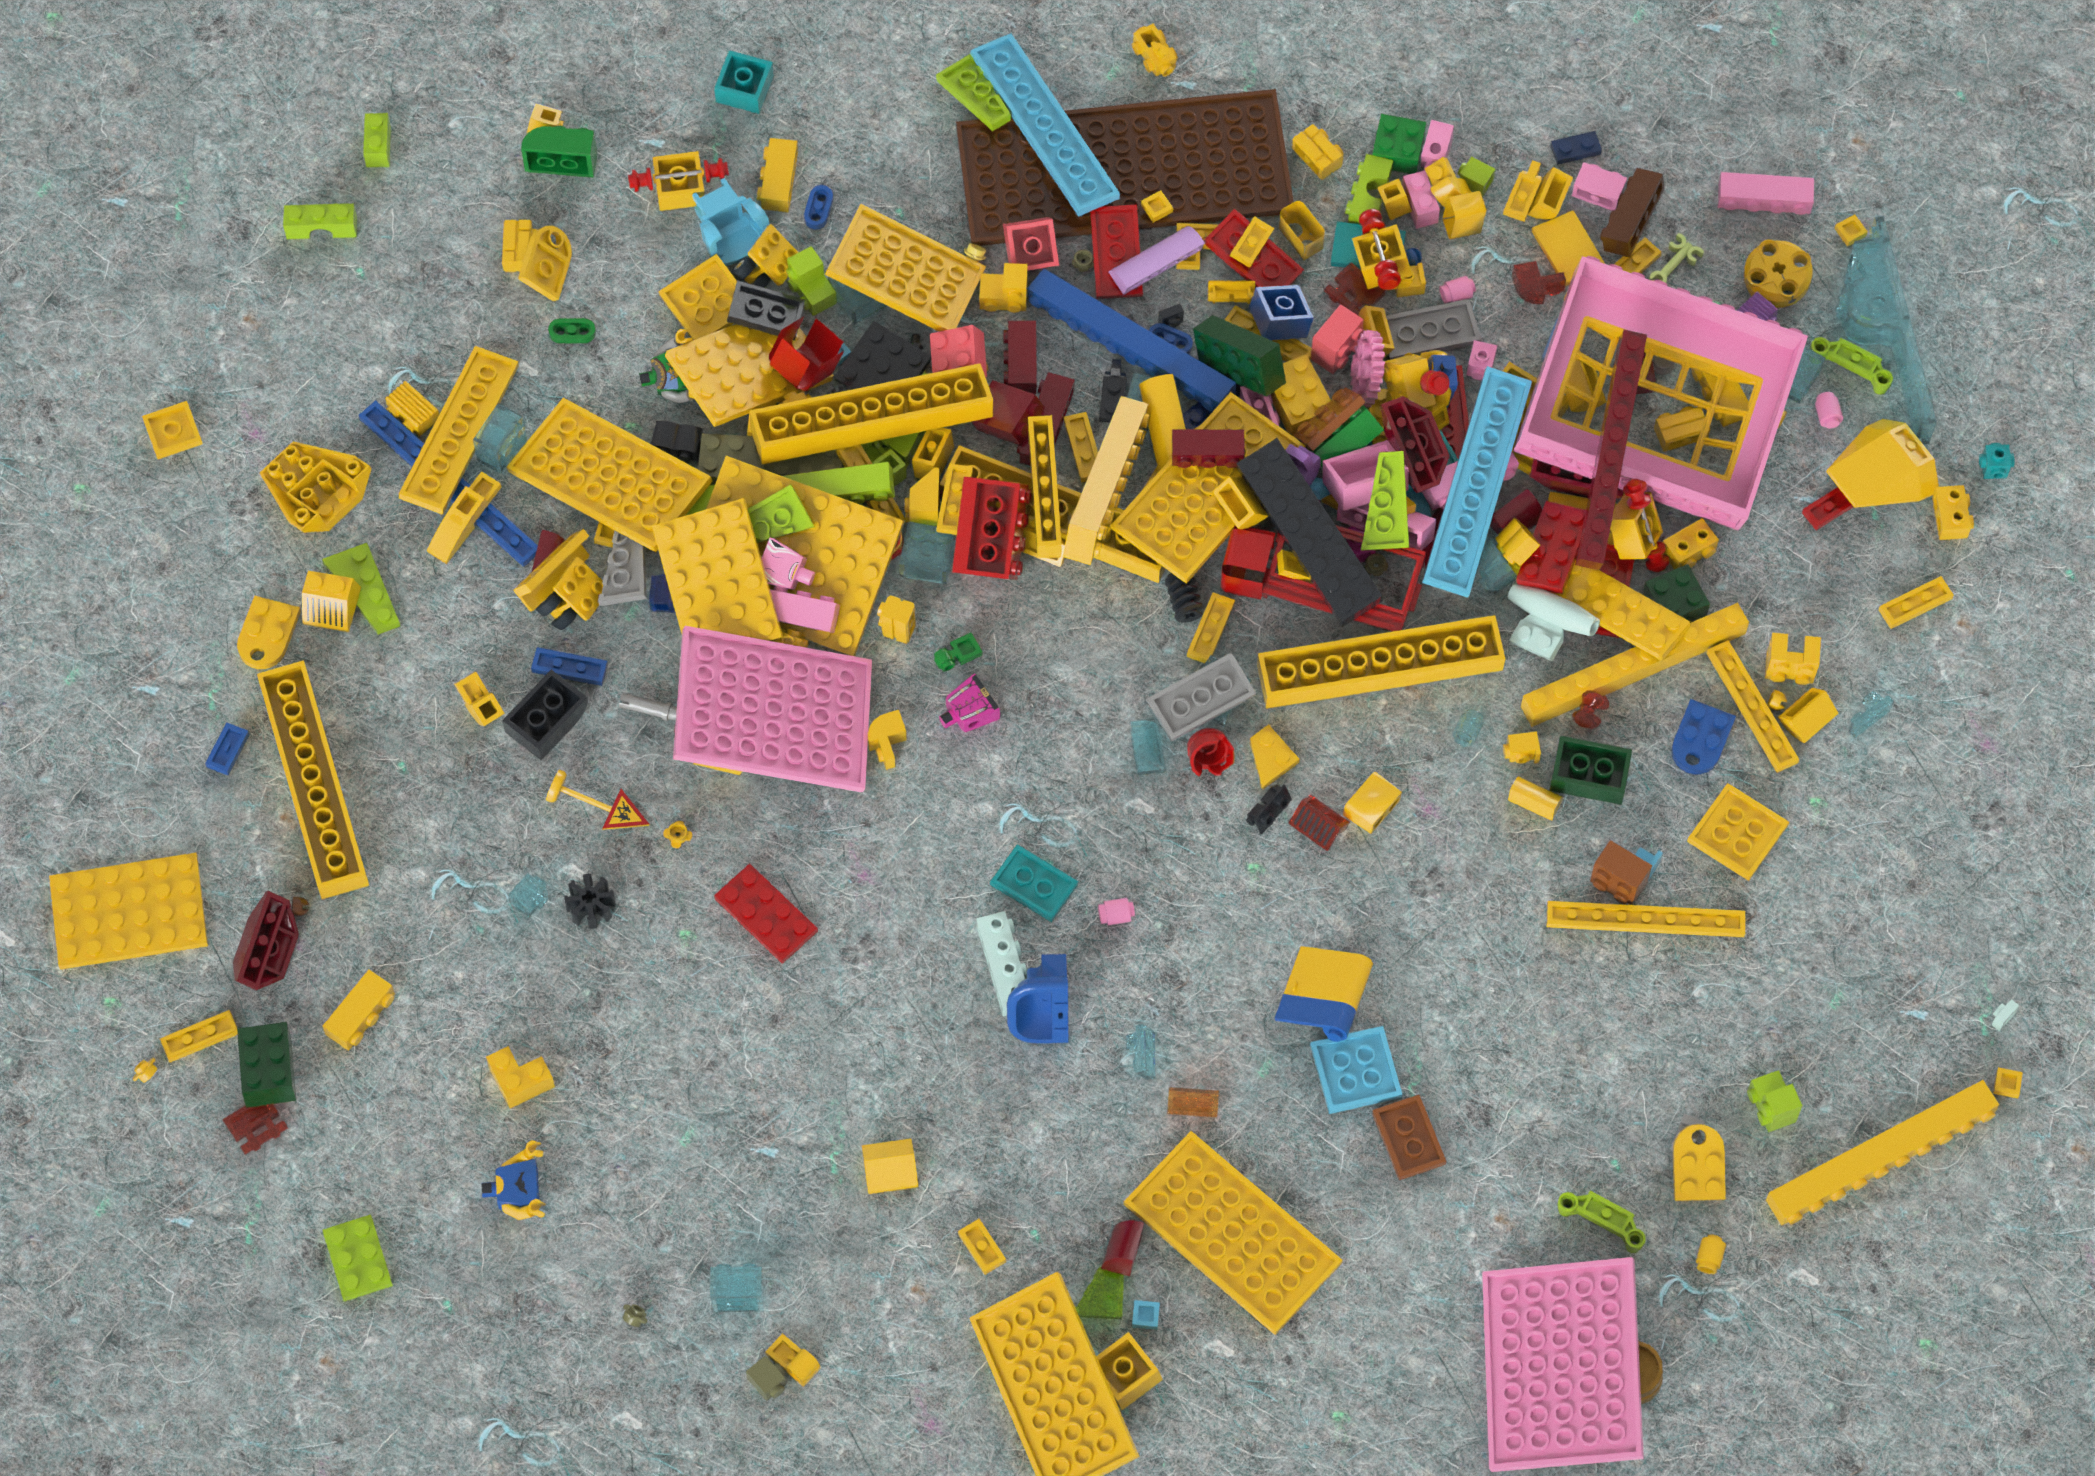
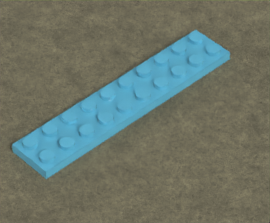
[971,33,1120,216]
[1422,366,1532,598]

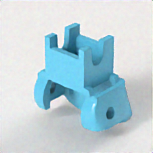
[692,178,769,266]

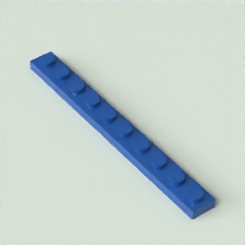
[358,400,538,567]

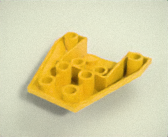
[1826,419,1939,508]
[260,441,371,533]

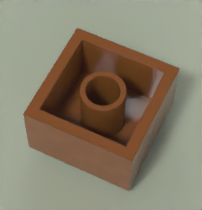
[1590,840,1653,905]

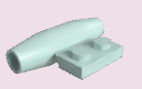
[1508,583,1600,661]

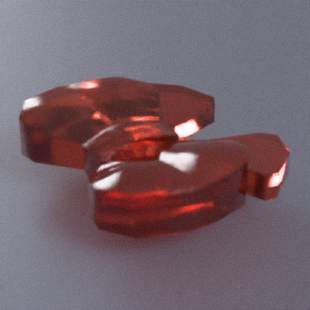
[1572,690,1609,729]

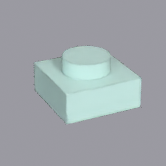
[1992,999,2019,1031]

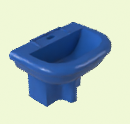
[1007,954,1068,1044]

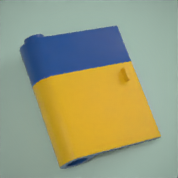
[1275,946,1373,1042]

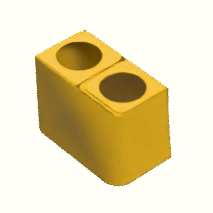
[1442,191,1487,239]
[1279,201,1325,260]
[1343,771,1402,834]

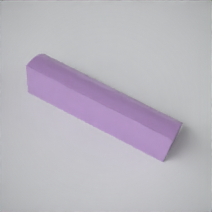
[1109,226,1205,295]

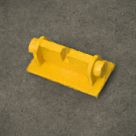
[1208,280,1255,304]

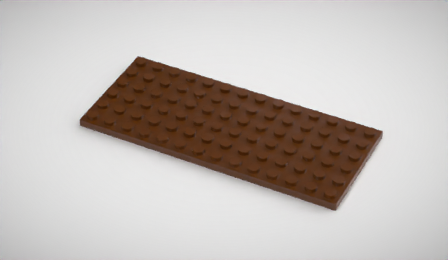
[956,89,1294,246]

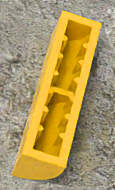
[1139,374,1186,471]

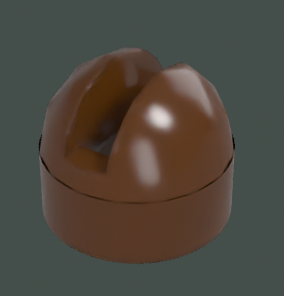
[292,896,309,916]

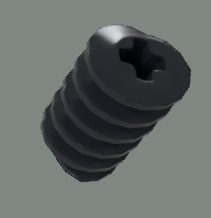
[1165,573,1203,623]

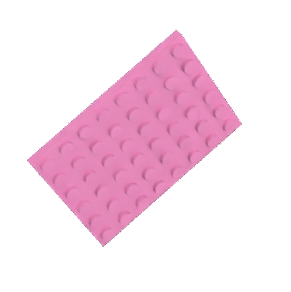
[673,626,872,792]
[1482,1257,1644,1472]

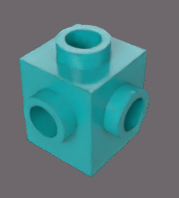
[1979,443,2015,479]

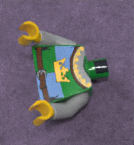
[639,329,694,404]

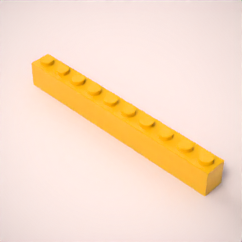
[1521,602,1749,727]
[1766,1080,1999,1226]

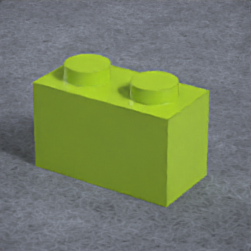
[363,113,391,168]

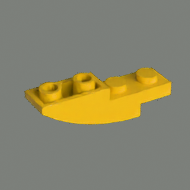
[427,471,502,565]

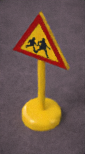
[546,769,650,830]

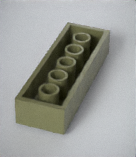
[698,433,844,485]

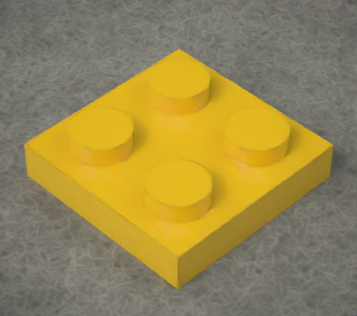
[142,401,203,459]

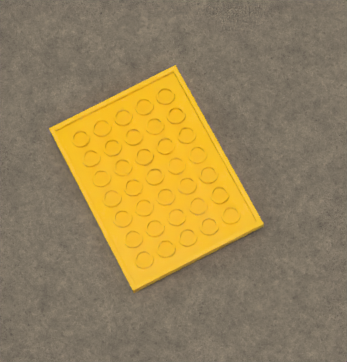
[706,456,905,656]

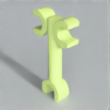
[1649,233,1704,283]

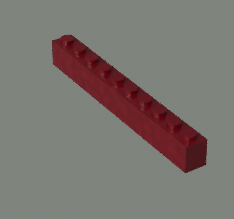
[1575,329,1647,570]

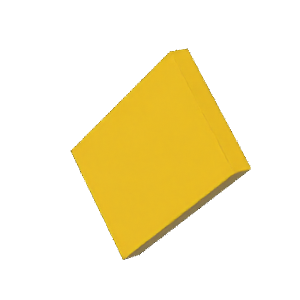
[1532,210,1605,287]

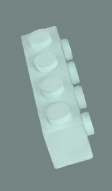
[976,911,1027,1016]

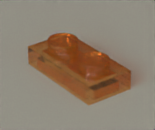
[1167,1087,1219,1117]

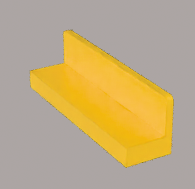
[513,529,590,612]

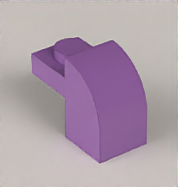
[1286,444,1321,486]

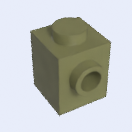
[746,1355,786,1401]

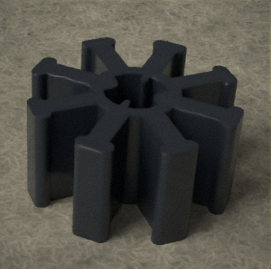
[564,874,616,929]

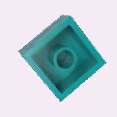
[714,50,774,114]

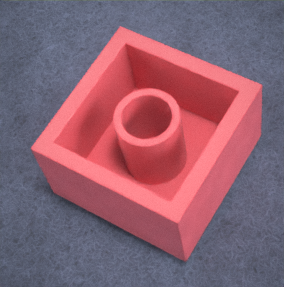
[1003,217,1059,270]
[1310,304,1364,374]
[930,325,987,378]

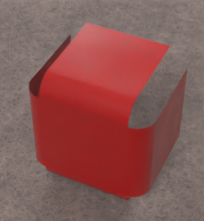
[769,316,845,391]
[1221,526,1275,600]

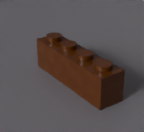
[1600,168,1665,258]

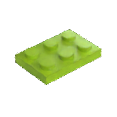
[322,1214,393,1302]

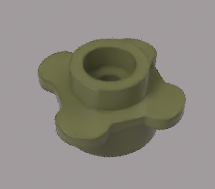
[622,1304,648,1327]

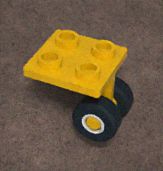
[731,224,799,288]
[536,556,603,630]

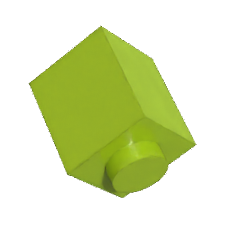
[1457,156,1496,197]

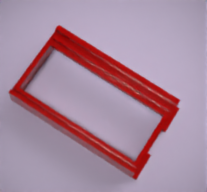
[1261,525,1426,632]

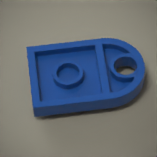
[1671,699,1736,774]

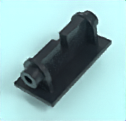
[1246,784,1292,834]

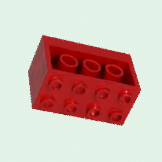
[952,476,1032,580]

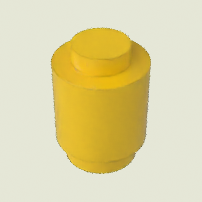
[1696,1234,1726,1274]

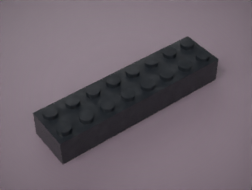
[1237,438,1383,627]

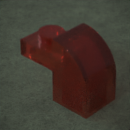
[1512,261,1566,304]

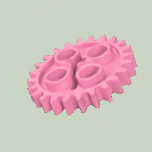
[1350,330,1385,407]

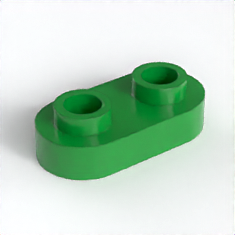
[548,318,596,343]

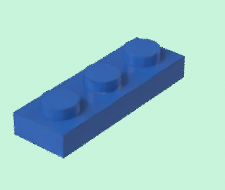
[531,647,608,686]

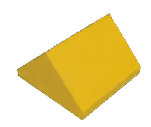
[862,1138,918,1194]

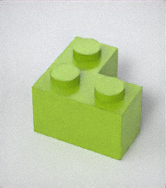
[786,246,837,316]
[1747,1070,1803,1133]

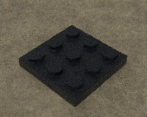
[834,320,931,390]

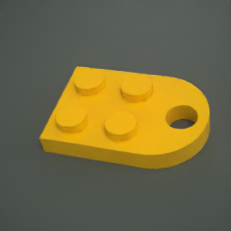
[518,225,572,301]
[237,595,301,669]
[1673,1124,1726,1201]

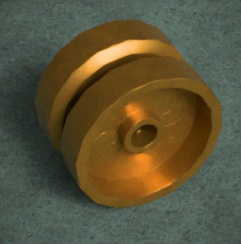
[1638,1341,1663,1405]

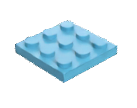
[1310,1026,1402,1114]

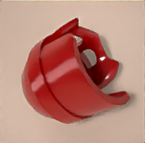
[1187,728,1235,776]

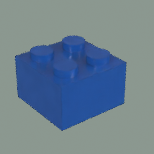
[1249,285,1314,340]

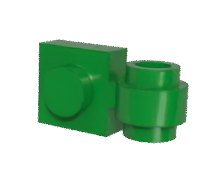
[934,632,983,672]

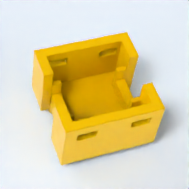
[1765,632,1821,685]

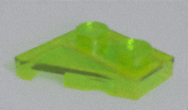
[1075,1266,1124,1320]

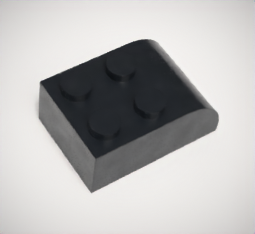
[502,669,588,760]

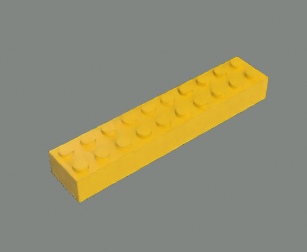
[750,364,993,465]
[939,445,1166,583]
[1257,615,1505,709]
[257,660,369,899]

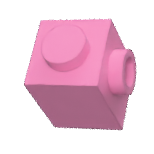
[1466,340,1497,380]

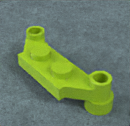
[1810,337,1893,395]
[1557,1190,1646,1253]

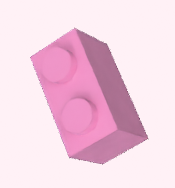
[1572,162,1627,210]
[1402,171,1440,229]

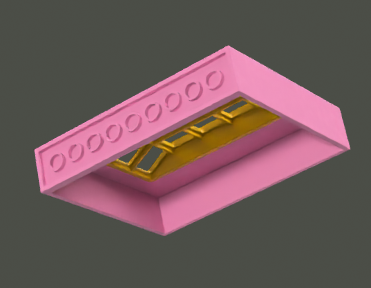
[1513,256,1808,531]

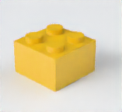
[1096,1332,1163,1410]

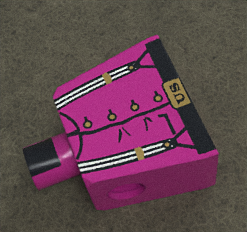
[939,674,1000,732]

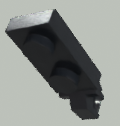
[1099,359,1127,423]

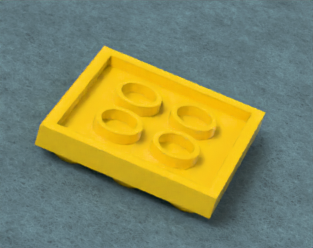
[658,254,737,340]
[1687,783,1789,881]

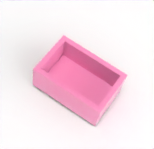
[1323,440,1409,511]

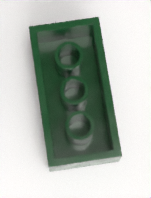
[1193,315,1286,397]

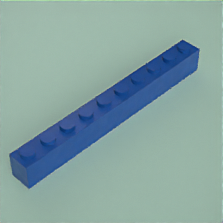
[1027,268,1236,411]

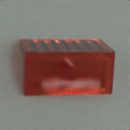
[1288,795,1350,851]

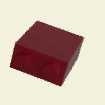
[971,380,1045,446]

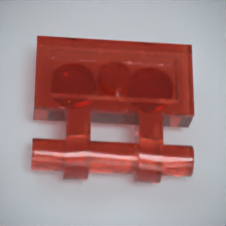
[1324,263,1386,315]
[222,1103,288,1155]

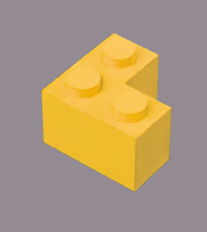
[979,263,1028,313]
[486,1046,555,1109]

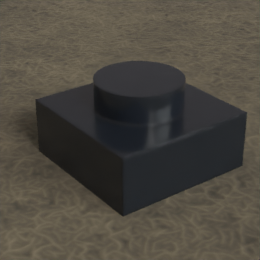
[1158,304,1184,328]

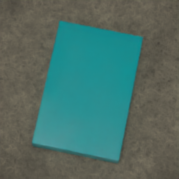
[1330,221,1406,270]
[990,844,1079,923]

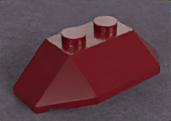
[1381,396,1449,493]
[1530,458,1624,498]
[233,891,299,991]

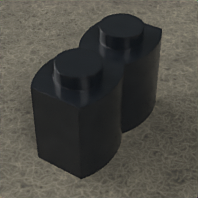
[651,420,703,463]

